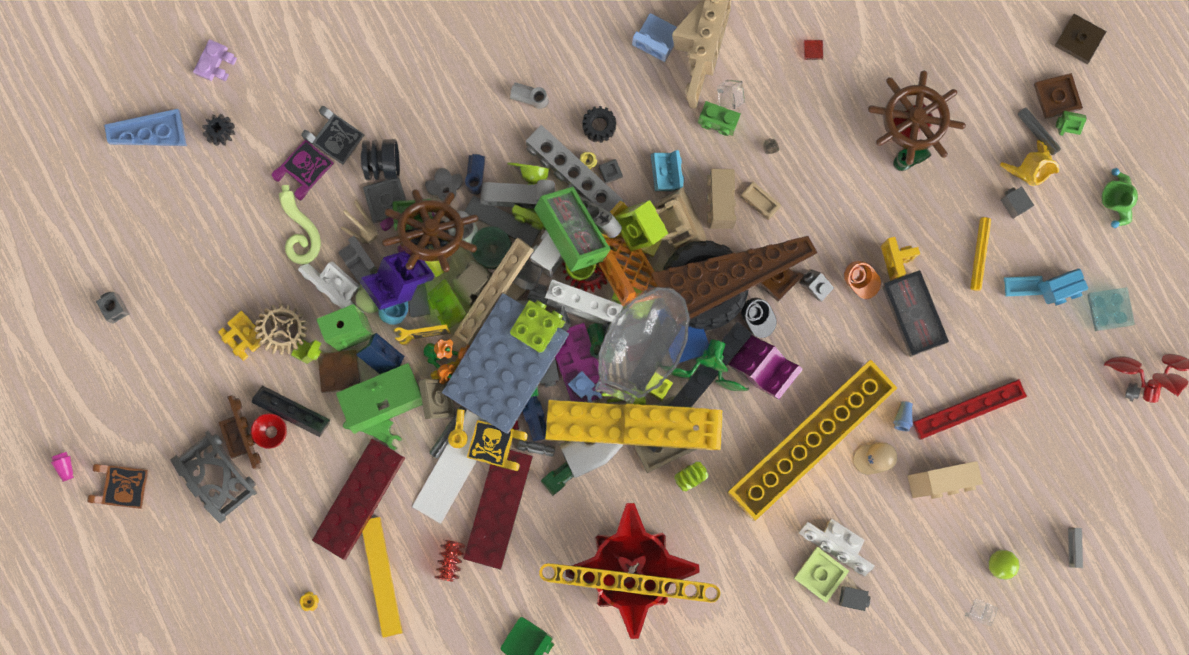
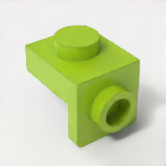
[291,339,322,364]

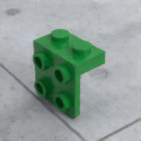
[500,617,554,655]

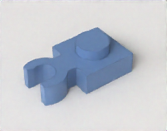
[568,371,602,403]

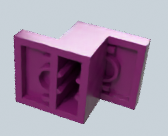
[728,335,803,400]

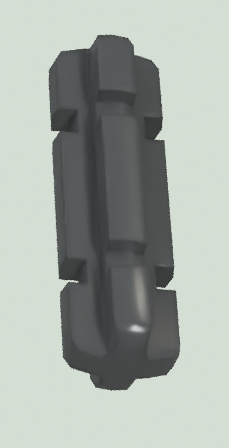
[517,440,555,457]

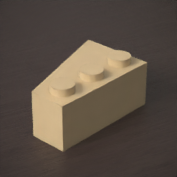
[707,169,737,229]
[907,461,983,499]

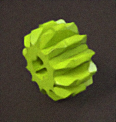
[674,461,709,491]

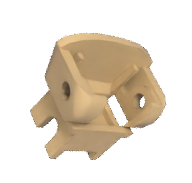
[655,188,707,250]

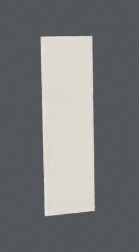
[412,410,489,524]

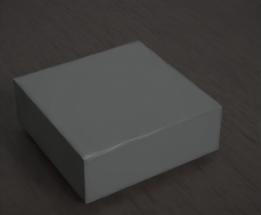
[599,159,623,184]

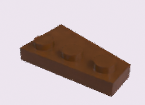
[750,248,805,302]

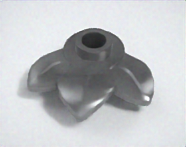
[425,168,463,201]

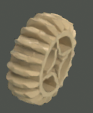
[254,303,308,355]

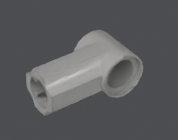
[510,83,549,109]

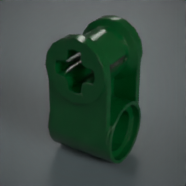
[893,139,932,171]

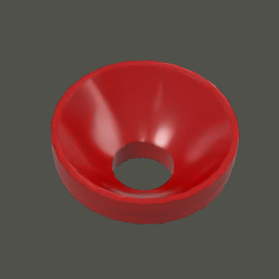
[251,413,287,449]

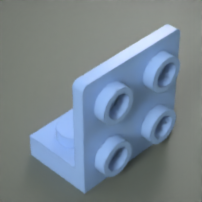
[632,13,677,62]

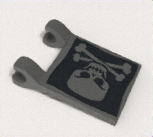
[301,106,365,165]

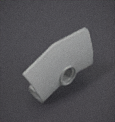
[559,441,623,478]

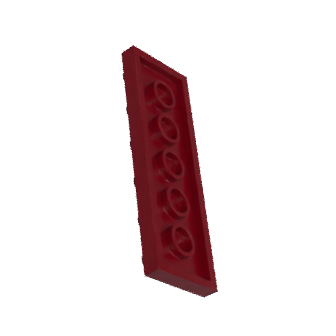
[312,439,405,560]
[463,450,533,570]

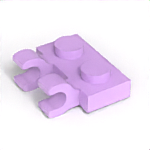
[193,39,237,81]

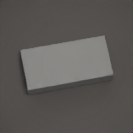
[1068,528,1083,568]

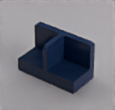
[357,333,405,374]

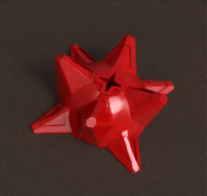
[565,503,700,639]

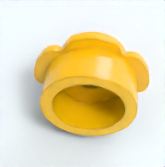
[299,592,319,611]

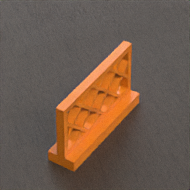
[598,237,662,307]

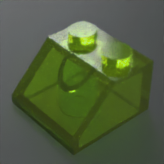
[427,279,466,329]

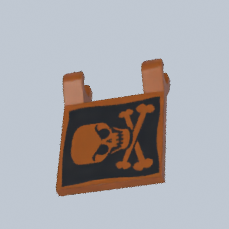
[87,464,148,509]

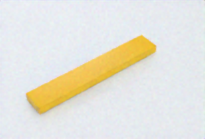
[362,517,403,638]

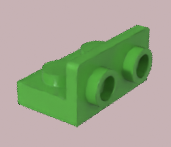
[698,101,741,136]

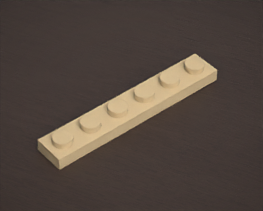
[454,238,534,345]

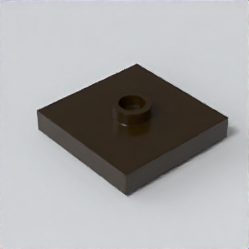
[1055,14,1107,64]

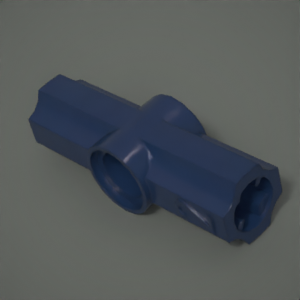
[523,396,546,442]

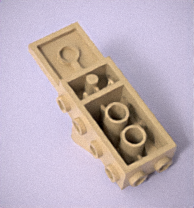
[672,0,731,109]

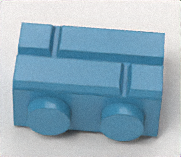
[1039,268,1088,306]

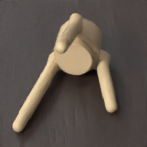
[341,200,379,244]

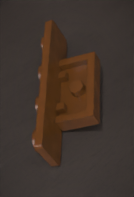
[218,395,262,470]

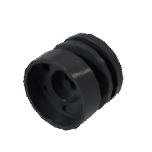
[361,139,400,180]

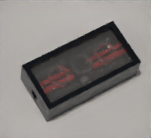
[882,270,949,357]

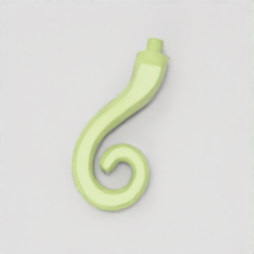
[279,185,321,265]

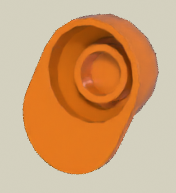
[844,260,881,299]

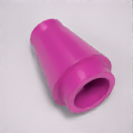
[51,452,74,482]

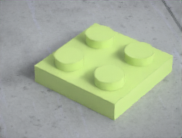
[794,547,849,603]

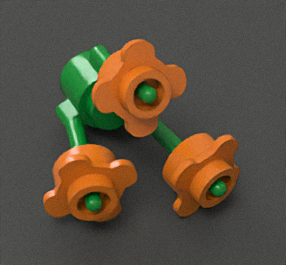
[423,339,470,384]

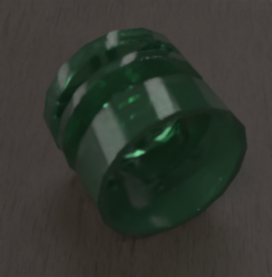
[471,226,513,270]

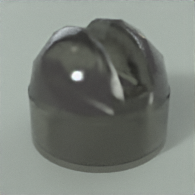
[764,138,779,154]

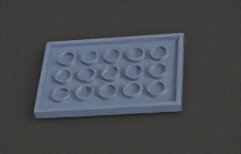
[442,293,569,434]

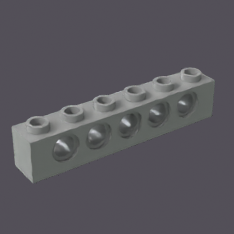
[526,125,624,212]

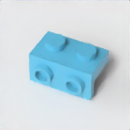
[651,150,684,192]

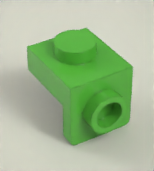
[1056,111,1087,136]

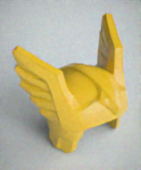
[1000,140,1059,186]

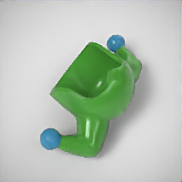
[1101,168,1138,228]

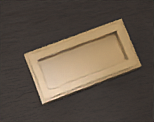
[740,181,782,220]

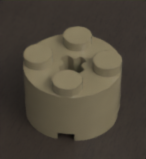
[452,260,493,306]

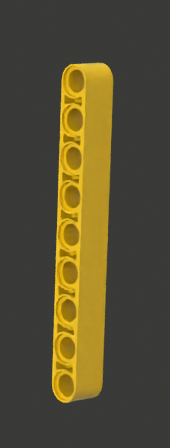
[539,563,720,603]

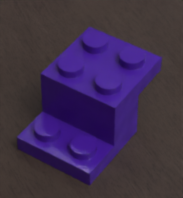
[360,251,435,310]

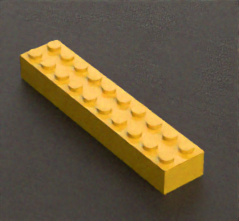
[727,359,897,521]

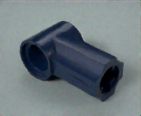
[465,154,485,195]

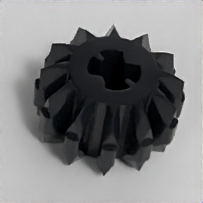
[202,114,236,146]

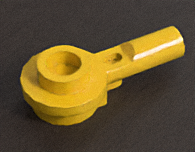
[448,409,468,448]

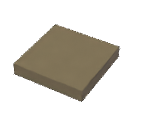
[419,379,455,419]

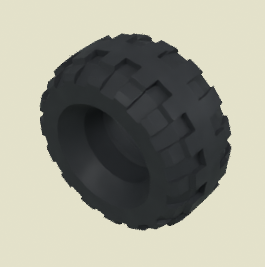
[661,240,749,331]

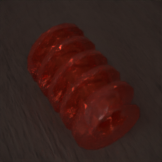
[434,539,466,582]

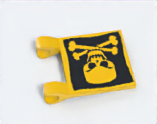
[394,325,451,345]
[467,420,528,471]

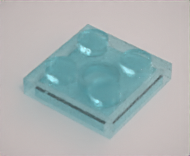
[1087,287,1135,331]

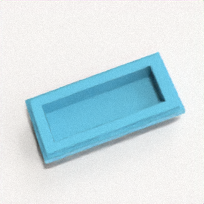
[1004,276,1044,297]

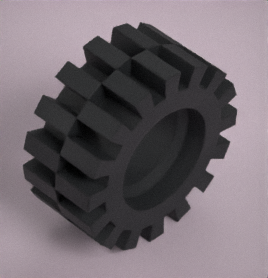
[582,106,616,143]

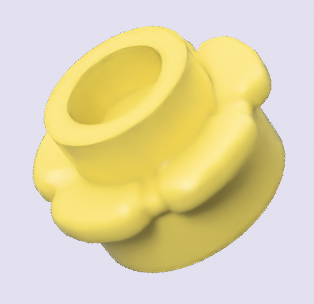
[579,152,597,170]

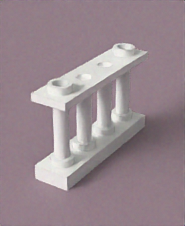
[545,279,625,325]

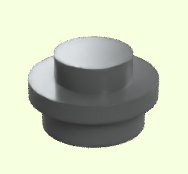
[1125,383,1141,402]

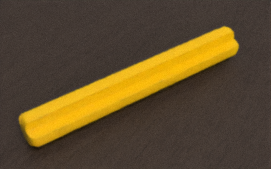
[970,217,991,291]

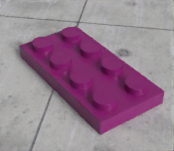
[555,323,609,402]

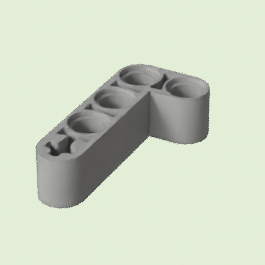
[480,180,555,208]
[579,196,622,238]

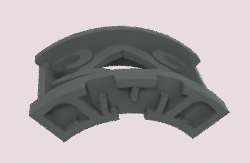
[170,431,257,524]

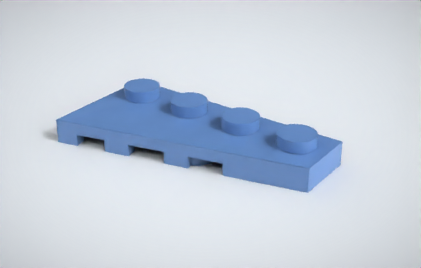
[104,109,187,146]

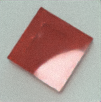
[803,40,824,60]

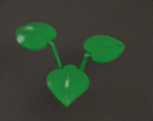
[660,339,749,391]

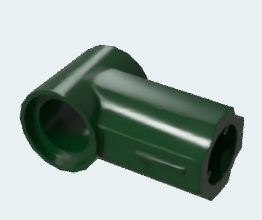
[587,323,614,363]
[540,461,574,496]

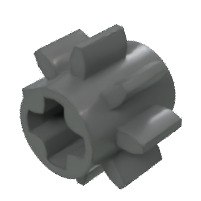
[528,283,548,305]

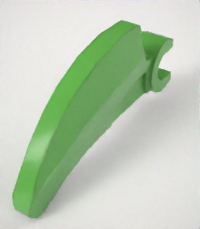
[343,419,402,450]

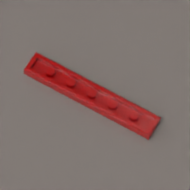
[913,379,1027,440]

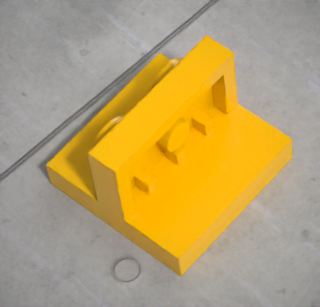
[880,237,920,281]

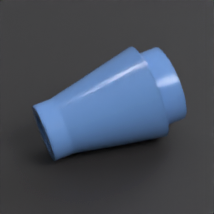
[893,401,913,431]

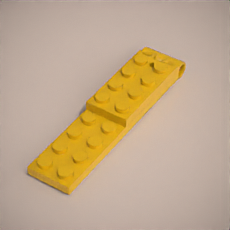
[546,400,723,450]

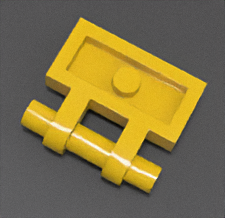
[218,310,262,361]

